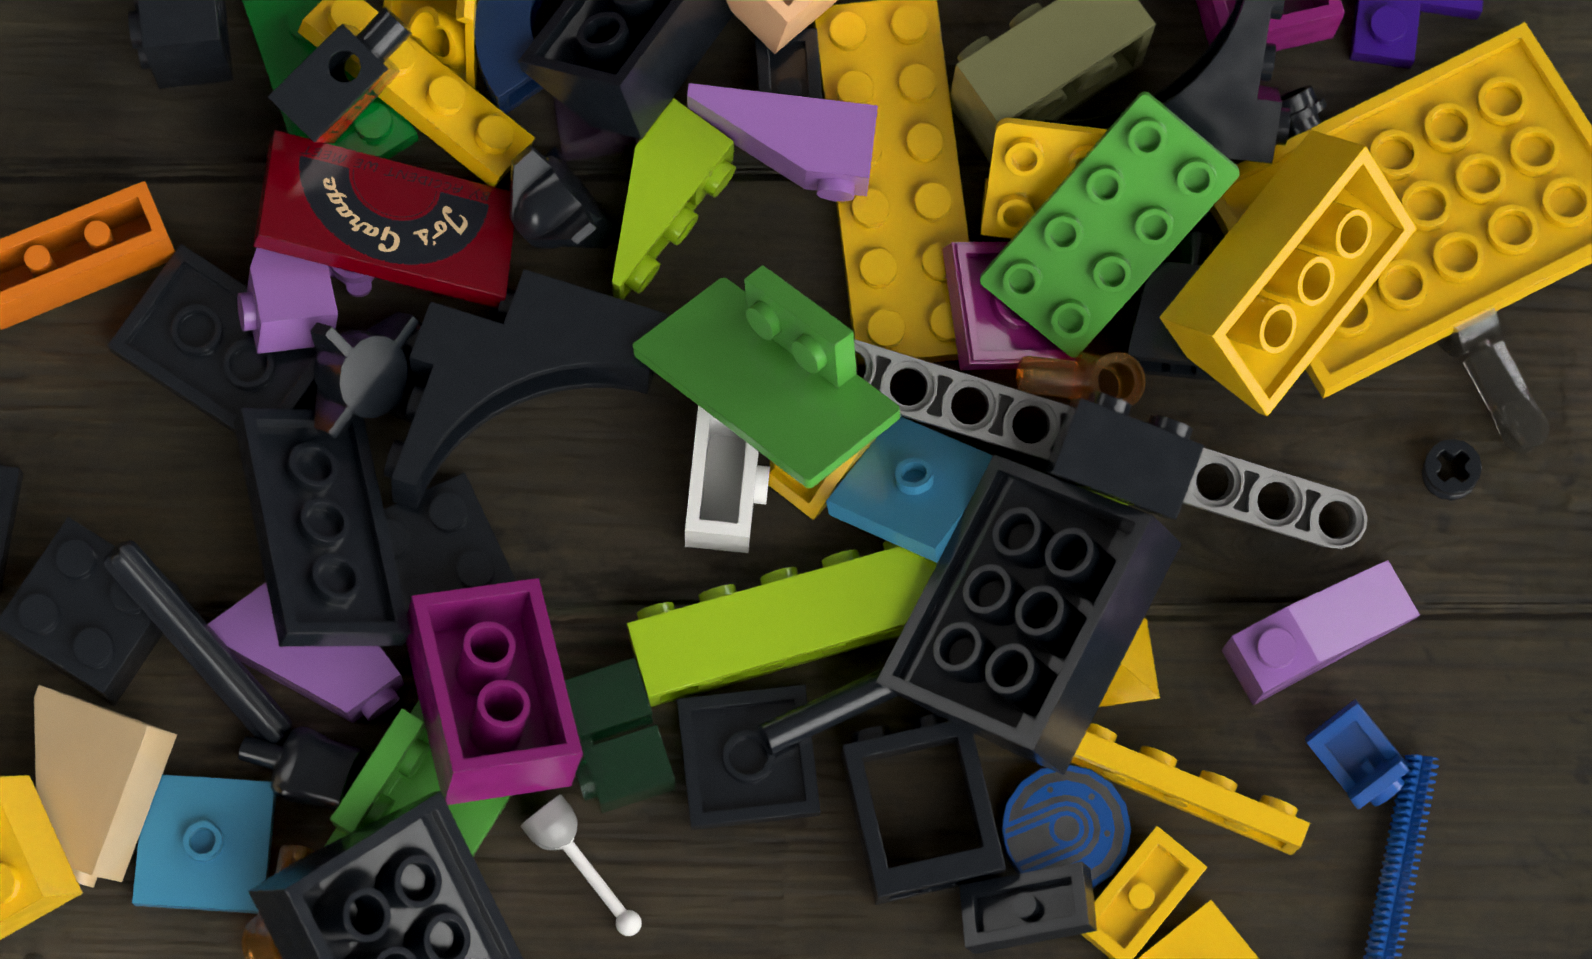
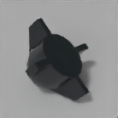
[509,145,621,249]
[310,312,419,439]

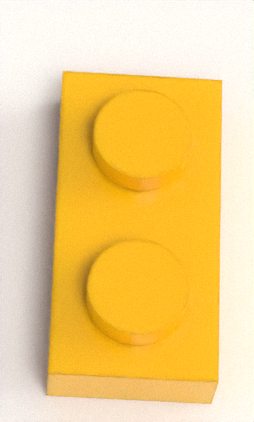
[1081,826,1207,959]

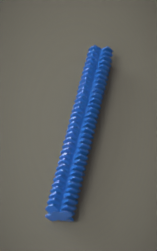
[1363,754,1439,959]

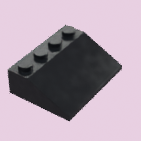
[876,454,1181,775]
[248,791,523,959]

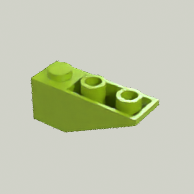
[612,98,736,300]

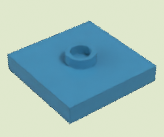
[826,416,993,563]
[132,775,276,914]

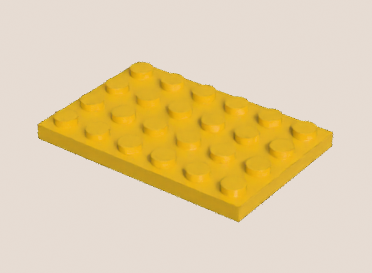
[1210,22,1592,399]

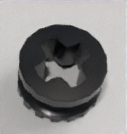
[1422,439,1482,501]

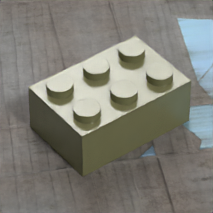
[950,0,1156,163]

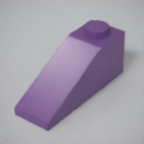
[687,83,878,202]
[237,248,338,354]
[1222,560,1420,705]

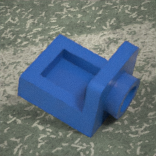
[1305,699,1409,809]

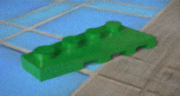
[242,0,419,159]

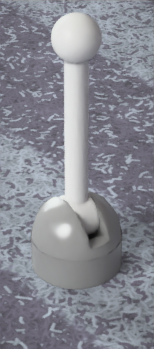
[520,794,642,936]

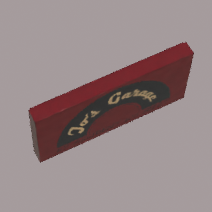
[253,130,514,308]

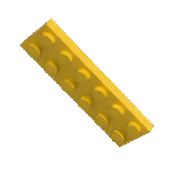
[813,0,969,371]

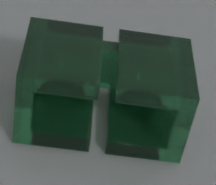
[564,658,675,814]

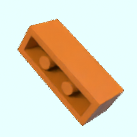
[0,181,175,330]

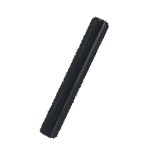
[103,540,292,744]

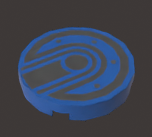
[1000,765,1131,889]

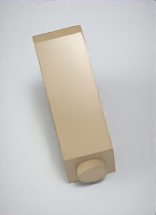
[34,685,177,887]

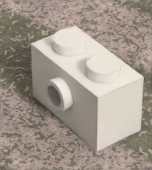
[685,405,770,553]

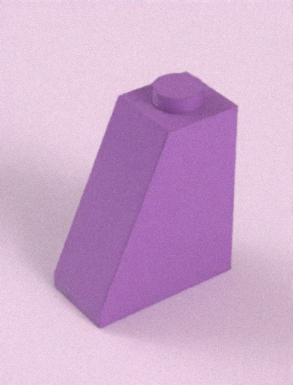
[208,583,405,723]

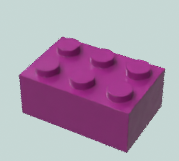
[406,578,583,805]

